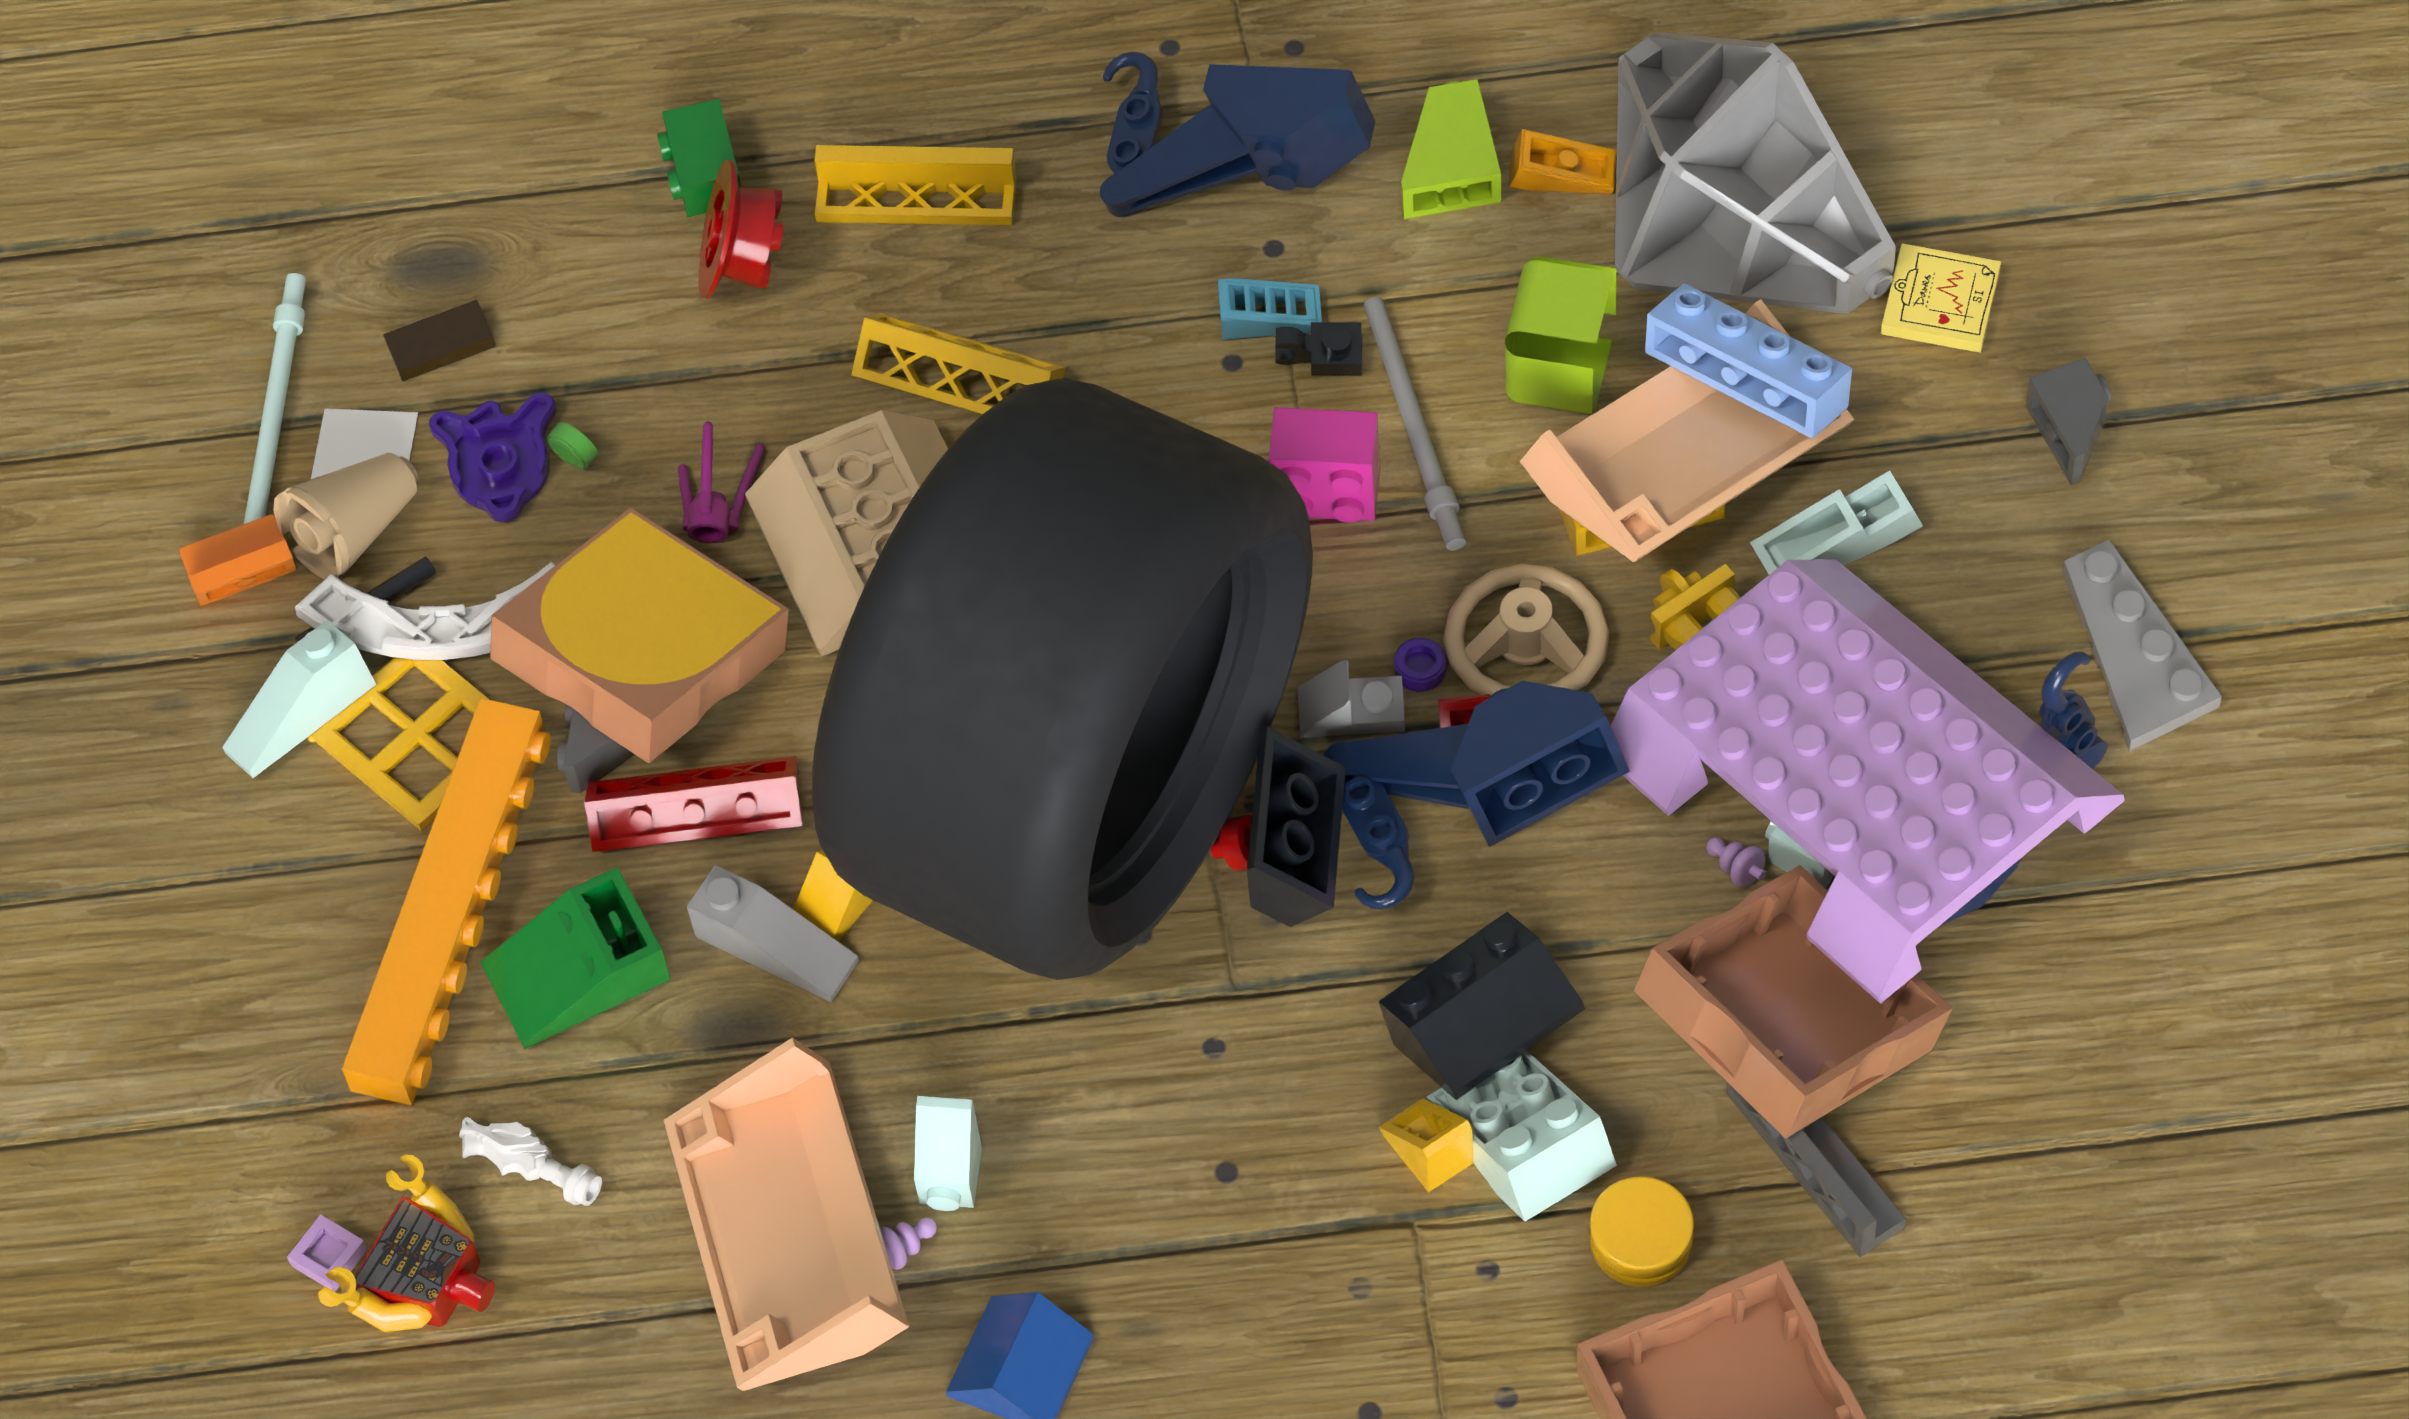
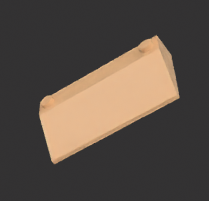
[1520,299,1855,562]
[664,1038,909,1391]

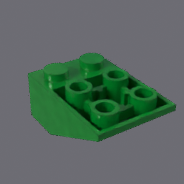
[480,866,671,1049]

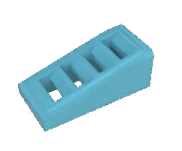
[1218,278,1322,340]

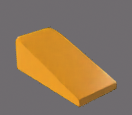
[1509,129,1617,194]

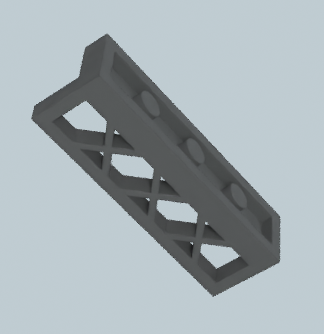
[1727,1082,1906,1257]

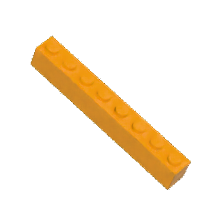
[342,698,551,1106]

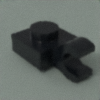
[1275,322,1362,376]

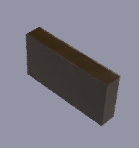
[383,300,496,381]

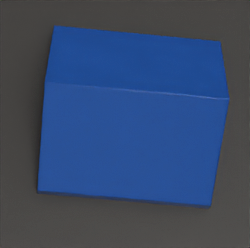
[946,1292,1094,1419]

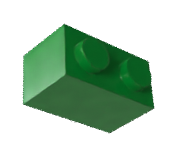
[657,98,741,217]

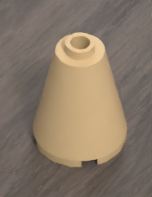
[273,453,418,579]

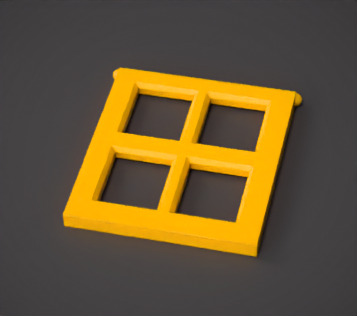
[307,657,489,831]

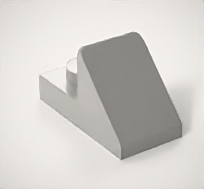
[1298,659,1405,738]

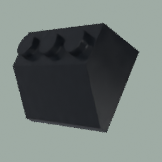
[1247,726,1346,927]
[1378,912,1585,1100]

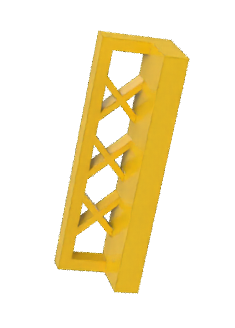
[814,145,1017,226]
[851,313,1066,414]

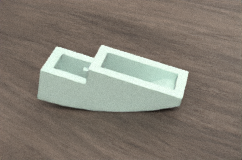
[1750,470,1923,575]

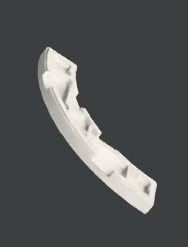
[295,562,555,660]

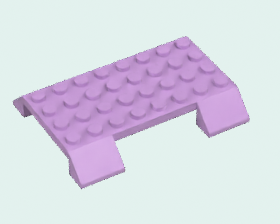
[1610,559,2125,1004]

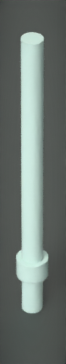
[244,273,306,524]

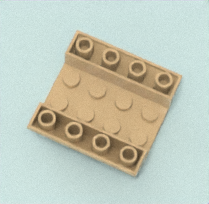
[745,410,948,656]

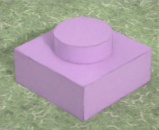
[287,1214,368,1292]

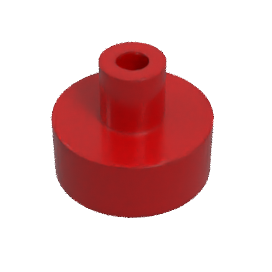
[1210,815,1252,871]

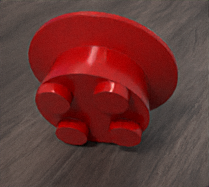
[698,160,783,299]

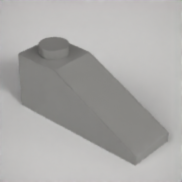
[687,865,859,1003]

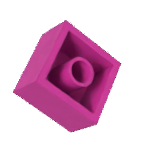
[1268,407,1380,523]

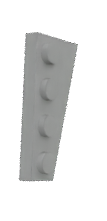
[2062,540,2222,751]

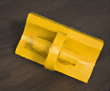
[1650,564,1740,650]

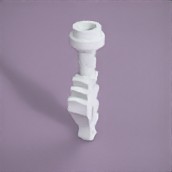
[459,1117,602,1206]

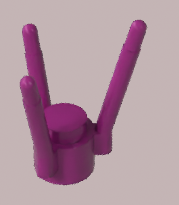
[678,421,765,544]

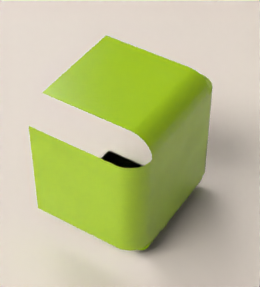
[1505,257,1617,414]

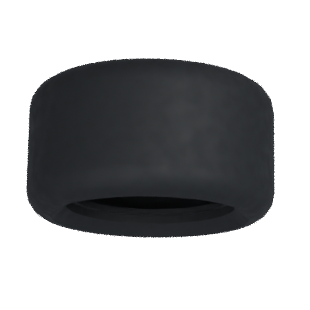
[812,378,1313,980]

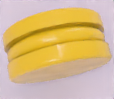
[1590,1176,1694,1287]

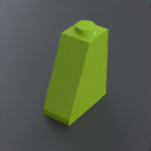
[1401,79,1502,219]

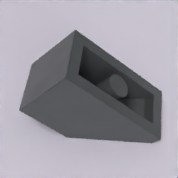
[2026,358,2111,485]

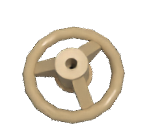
[1443,564,1610,695]

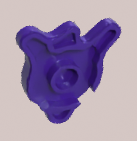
[429,393,556,522]

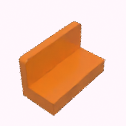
[179,514,297,607]

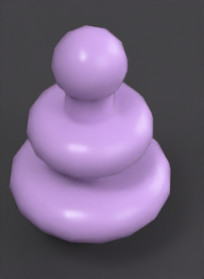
[1706,837,1766,887]
[880,1218,937,1270]

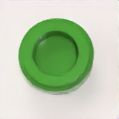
[547,422,598,469]

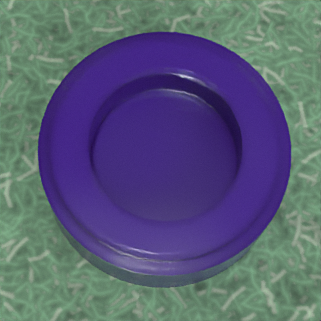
[1394,638,1447,692]

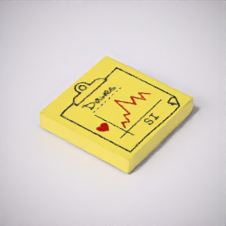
[1881,243,2001,353]

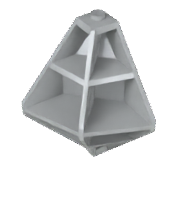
[1615,32,1896,314]

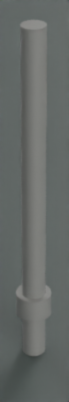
[1364,297,1466,551]

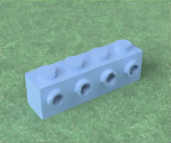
[1645,283,1852,439]

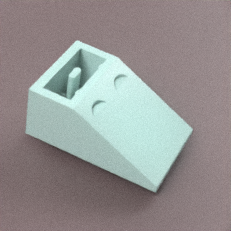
[1427,1051,1617,1221]

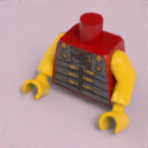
[318,1154,495,1332]

